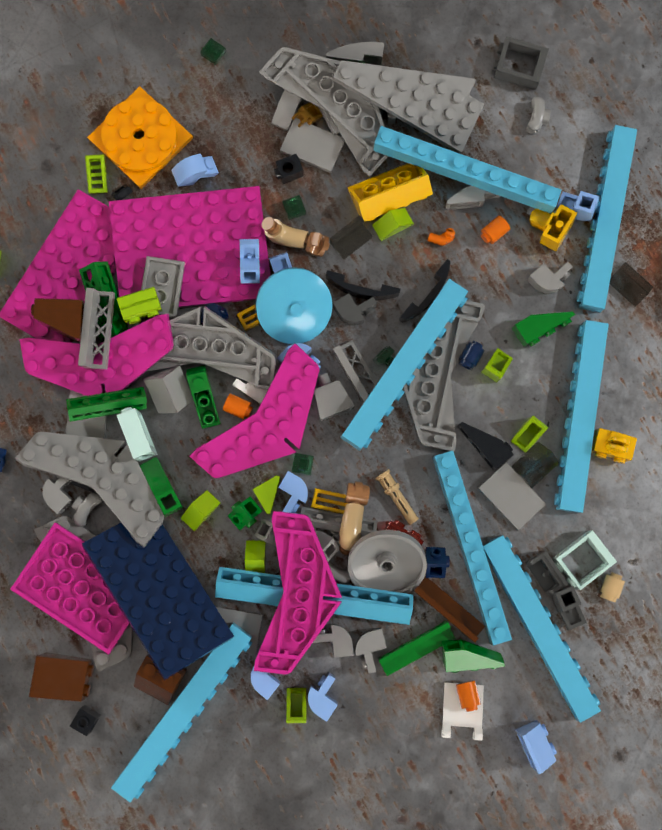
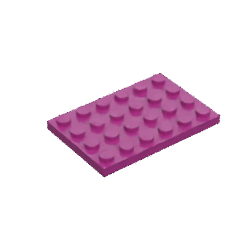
[10,522,129,655]

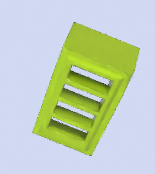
[85,154,108,194]

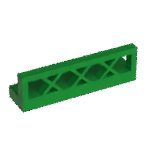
[79,262,128,342]
[66,387,147,422]
[378,621,456,676]

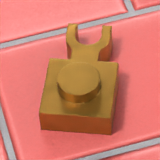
[292,102,323,128]

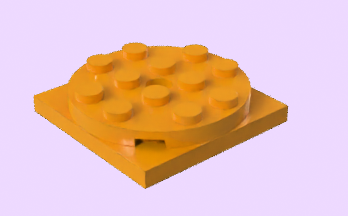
[87,86,193,189]

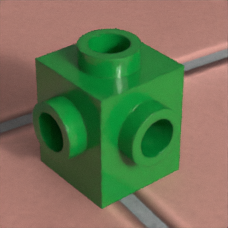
[228,496,262,531]

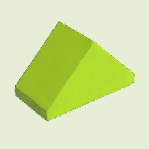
[372,208,414,241]
[481,348,513,383]
[511,416,548,453]
[253,475,281,515]
[181,490,221,531]
[245,540,266,573]
[286,688,307,723]

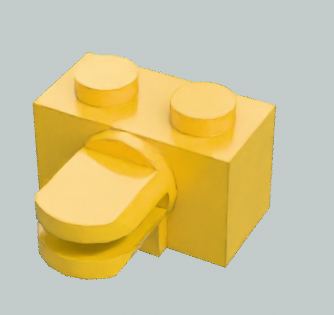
[529,204,577,252]
[591,428,637,464]

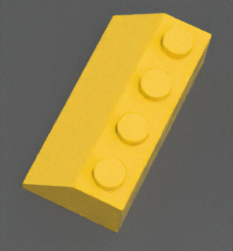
[347,163,433,222]

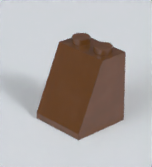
[31,298,85,343]
[29,652,94,702]
[134,655,187,705]

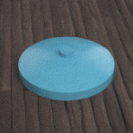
[256,267,332,344]

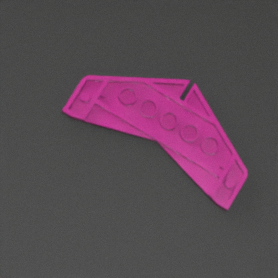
[19,314,174,396]
[189,343,319,478]
[254,511,342,674]

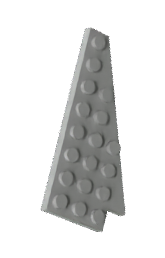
[331,60,484,154]

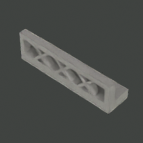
[78,288,115,370]
[333,340,377,404]
[301,507,378,544]

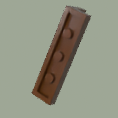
[413,577,485,642]

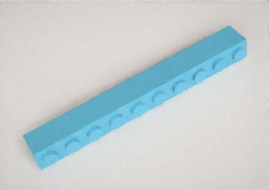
[577,125,637,313]
[373,126,562,214]
[341,279,468,451]
[554,320,609,513]
[432,451,512,646]
[483,535,601,723]
[215,567,414,625]
[111,622,253,802]

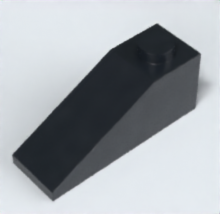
[457,422,514,471]

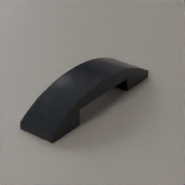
[399,259,450,323]
[326,270,401,300]

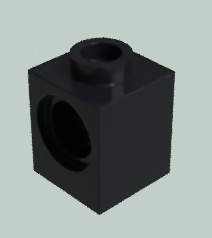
[274,154,304,184]
[70,705,101,737]

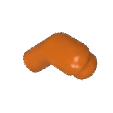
[427,228,455,246]

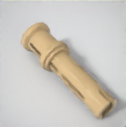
[375,469,419,525]

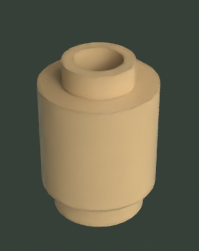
[600,572,625,602]

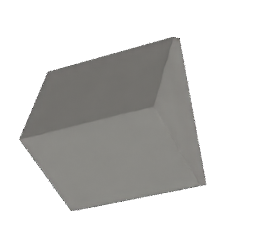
[144,365,193,413]

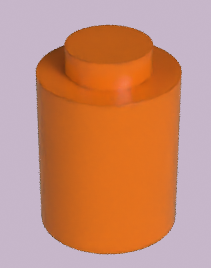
[481,215,510,244]
[223,393,253,420]
[456,680,481,712]

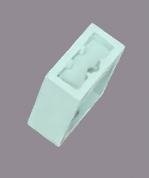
[116,407,157,462]
[552,530,617,590]

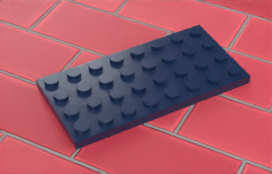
[82,523,234,680]

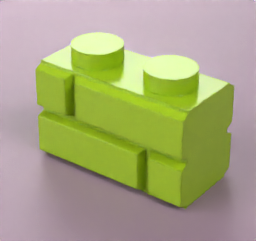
[117,287,162,324]

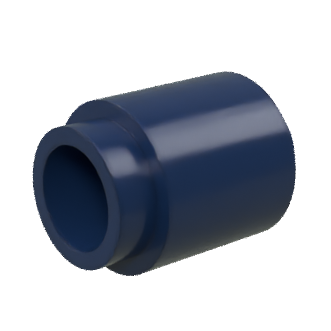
[459,341,484,370]

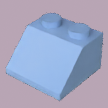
[515,720,557,774]

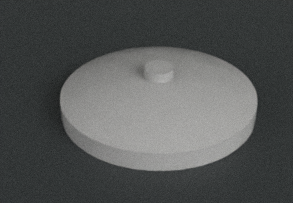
[348,530,427,594]

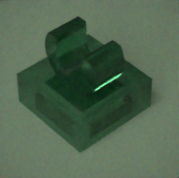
[200,38,226,65]
[282,195,306,220]
[373,346,395,367]
[292,453,314,476]

